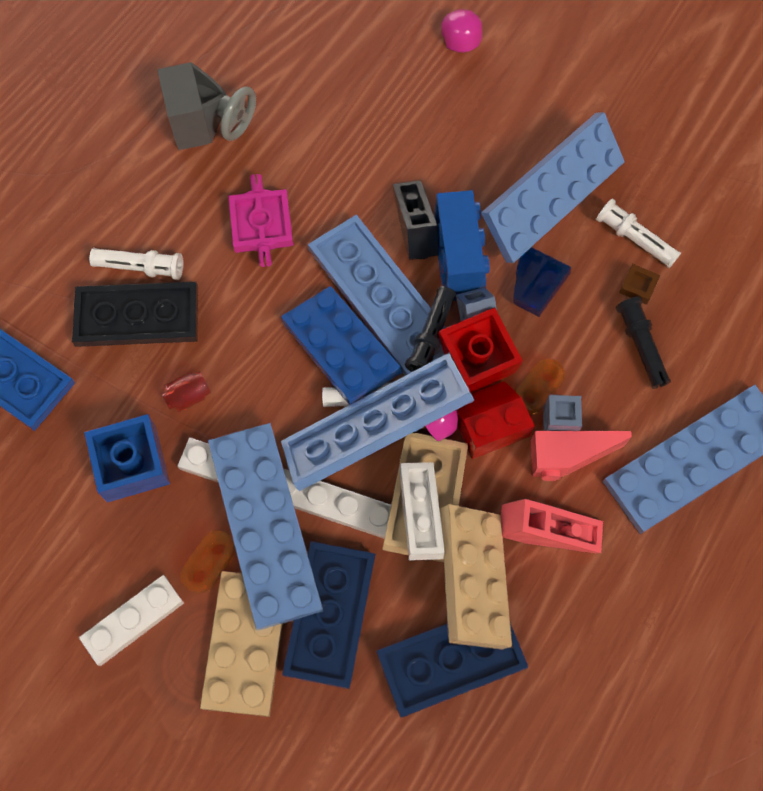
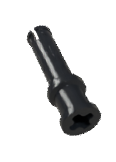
[405,286,456,372]
[616,297,671,389]

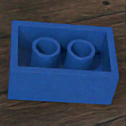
[434,190,490,301]

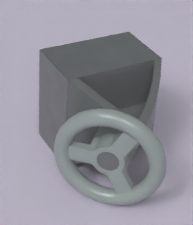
[157,62,256,151]

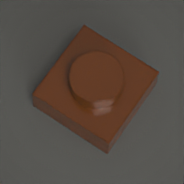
[619,264,660,305]

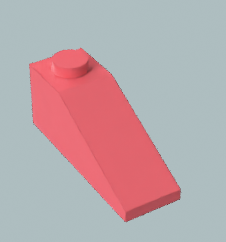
[531,431,632,481]
[501,499,603,554]

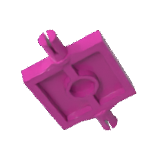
[229,174,293,267]

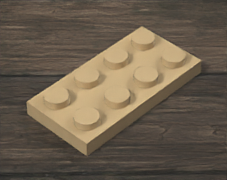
[383,432,468,562]
[441,504,512,649]
[200,571,283,717]

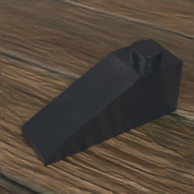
[393,180,438,260]

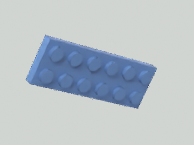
[481,112,625,263]
[308,215,446,376]
[281,353,474,491]
[603,385,763,534]
[208,423,323,631]

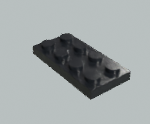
[72,282,198,347]

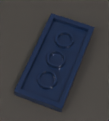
[282,542,375,689]
[376,623,529,718]

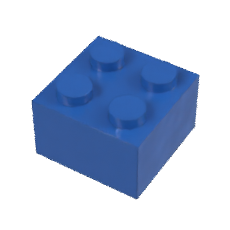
[84,414,170,503]

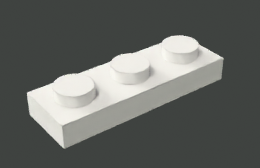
[399,462,445,560]
[79,575,184,666]

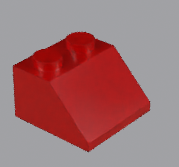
[438,307,523,393]
[457,381,535,459]

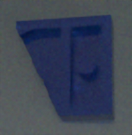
[513,247,571,317]

